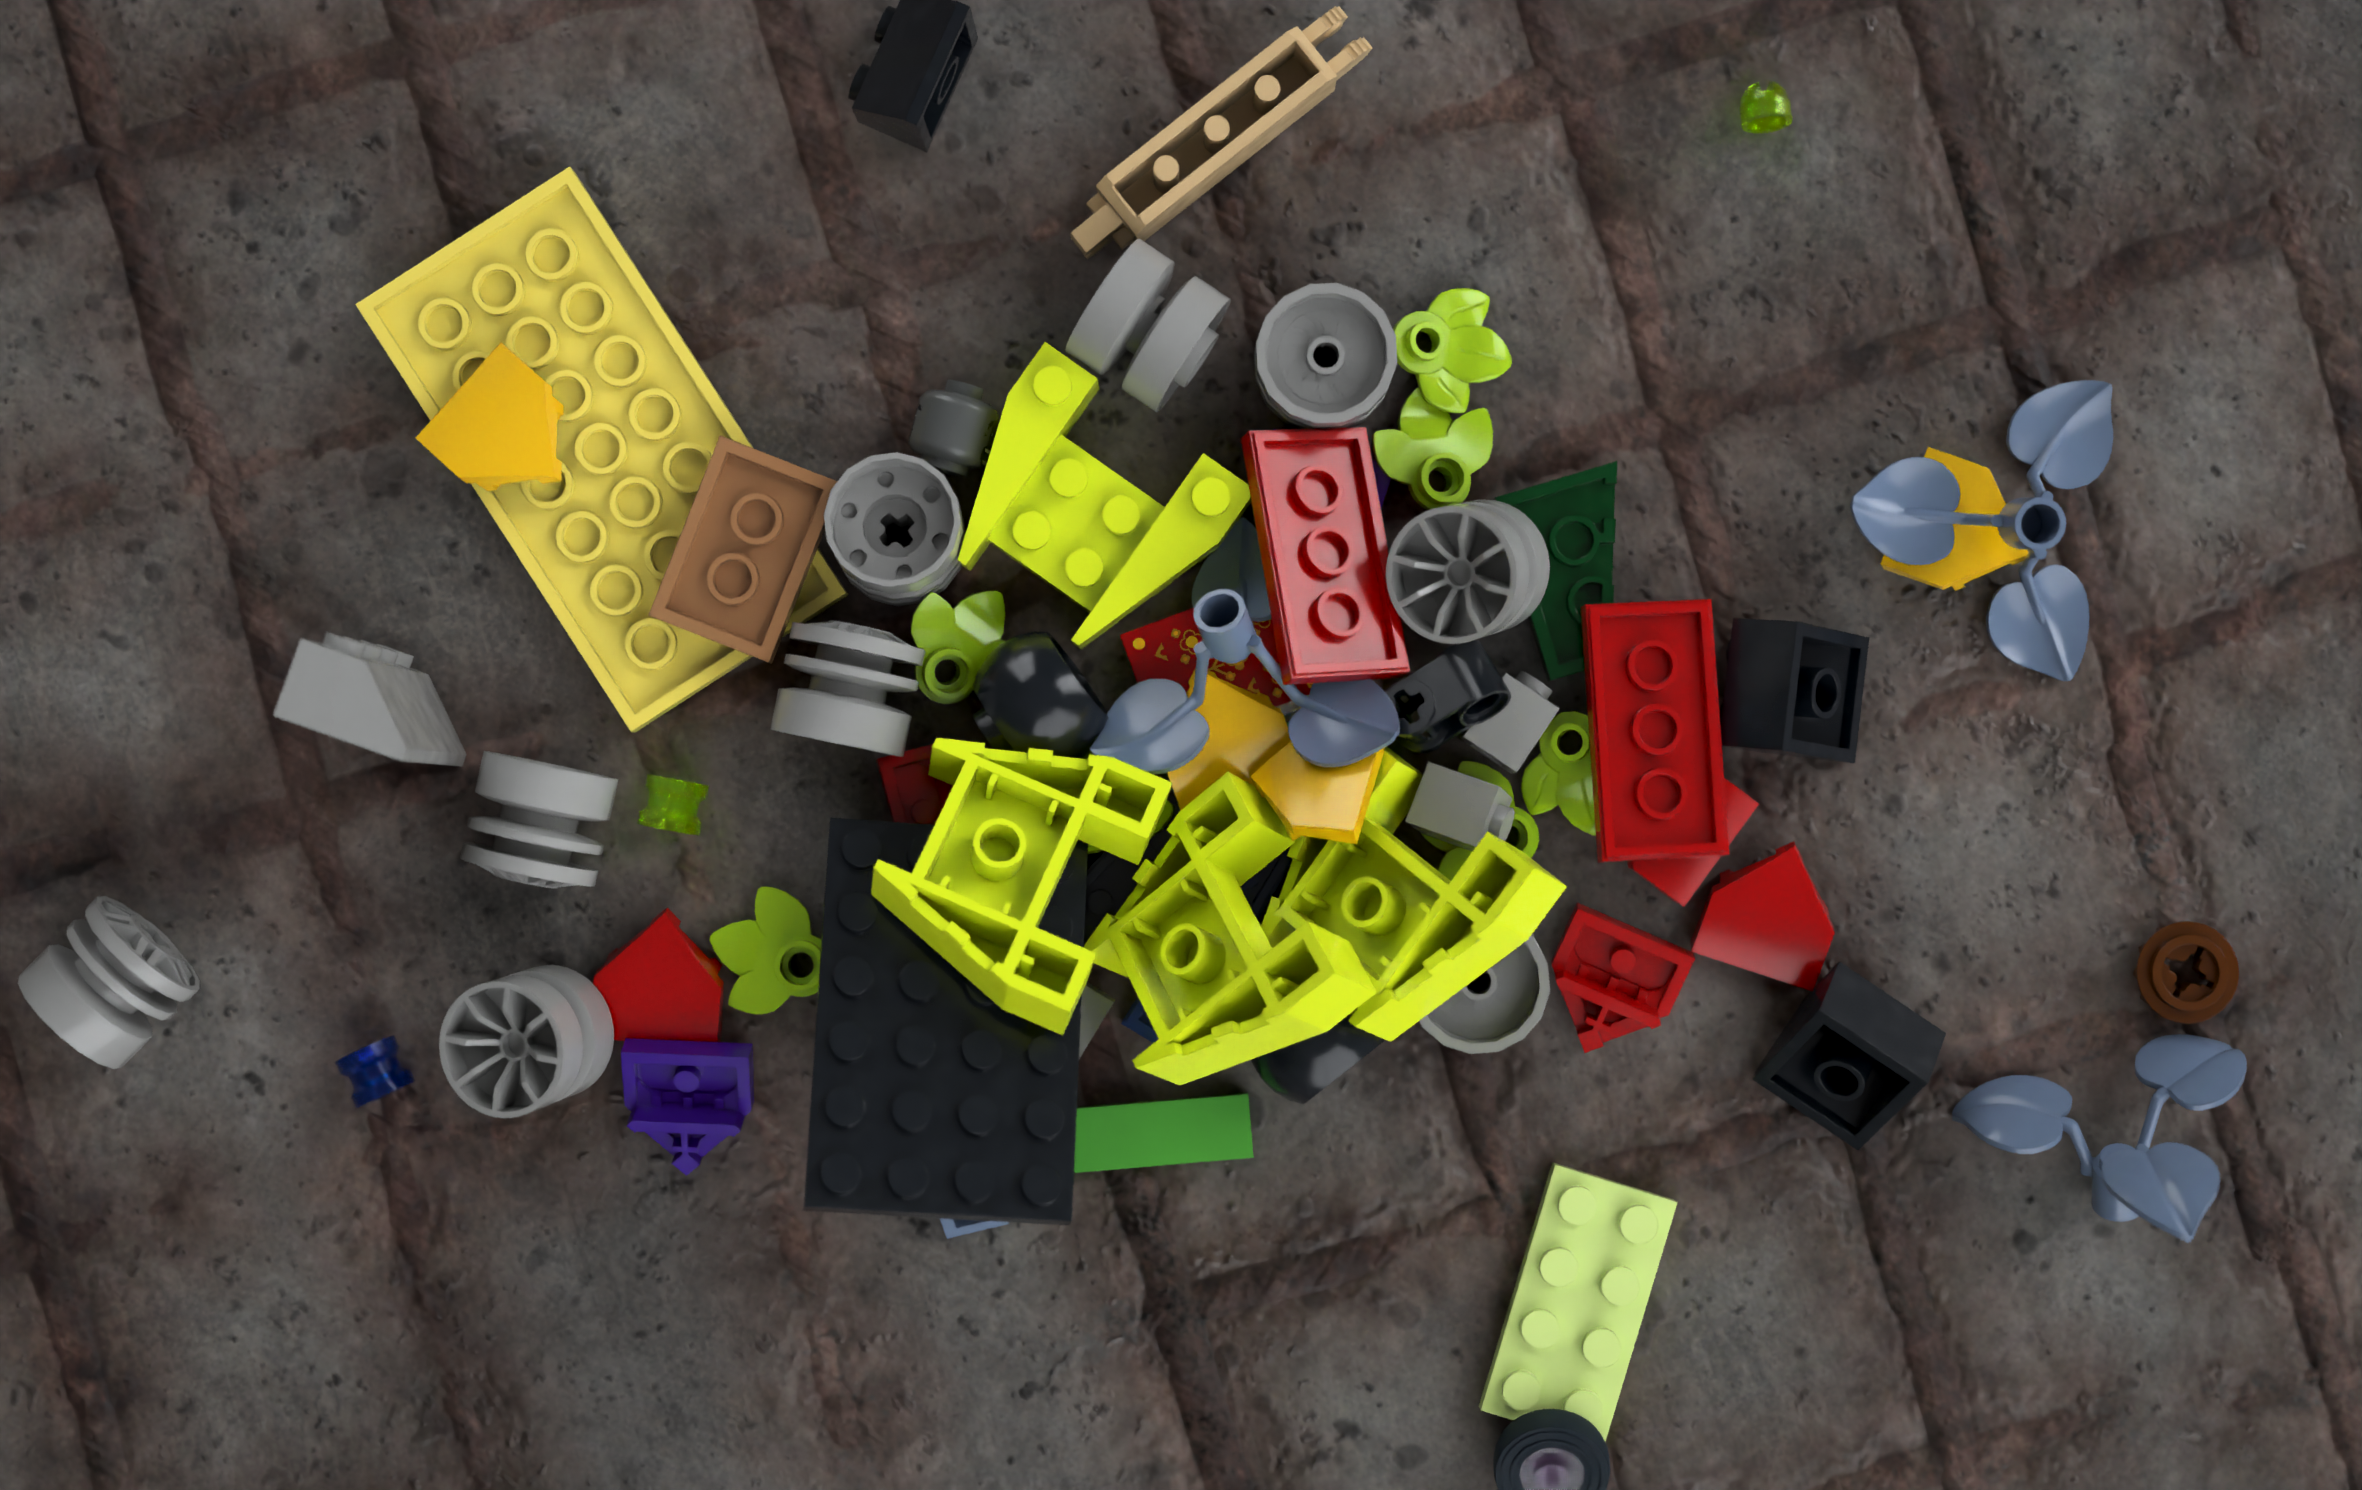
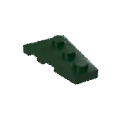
[1493,461,1617,682]

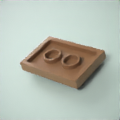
[649,435,837,664]

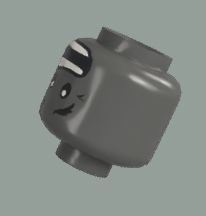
[908,380,999,478]

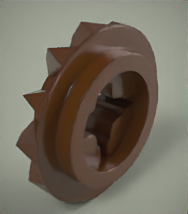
[2133,921,2239,1024]

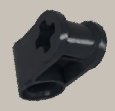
[1384,640,1511,754]

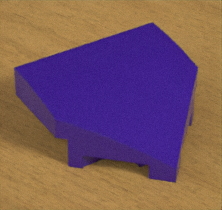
[621,1038,754,1176]

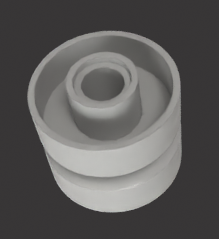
[1065,239,1231,413]
[1386,499,1550,644]
[439,965,614,1118]

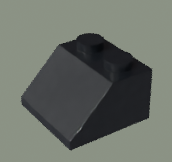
[848,0,978,152]
[1719,618,1869,763]
[1752,961,1946,1150]

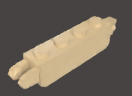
[1070,6,1373,259]

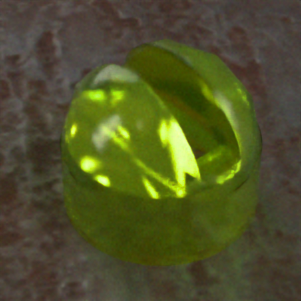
[1739,81,1793,134]

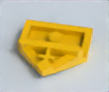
[416,342,564,491]
[1880,447,2029,591]
[1167,668,1291,810]
[1250,742,1385,844]

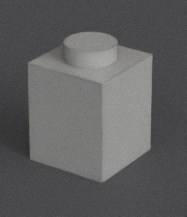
[1458,671,1560,774]
[1405,761,1514,852]

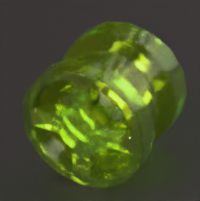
[637,774,710,836]

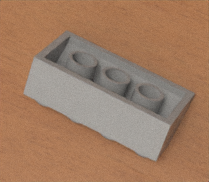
[273,632,467,766]

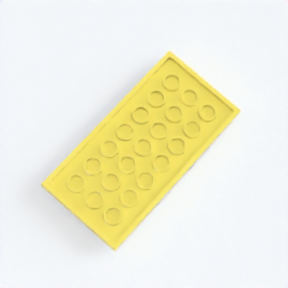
[355,166,848,733]

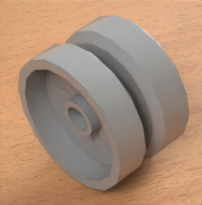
[1254,283,1397,429]
[1419,933,1550,1054]

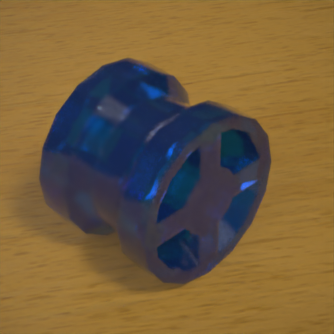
[335,1035,416,1109]

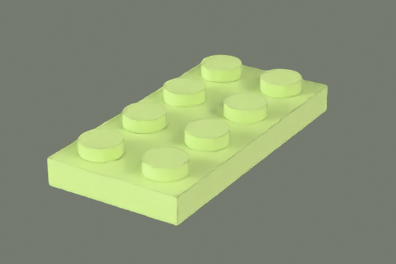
[1479,1162,1678,1442]

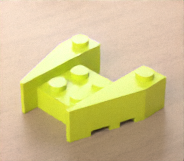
[958,342,1252,650]
[871,738,1172,1035]
[1261,746,1567,1042]
[1084,772,1377,1085]

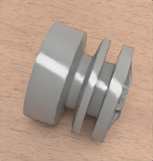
[824,452,966,606]
[770,620,925,757]
[460,751,619,889]
[18,896,200,1069]

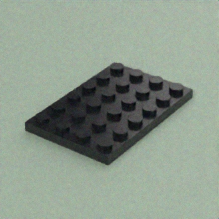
[803,817,1088,1225]

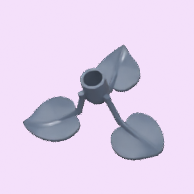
[1850,380,2113,681]
[1090,517,1400,775]
[1952,1034,2247,1243]

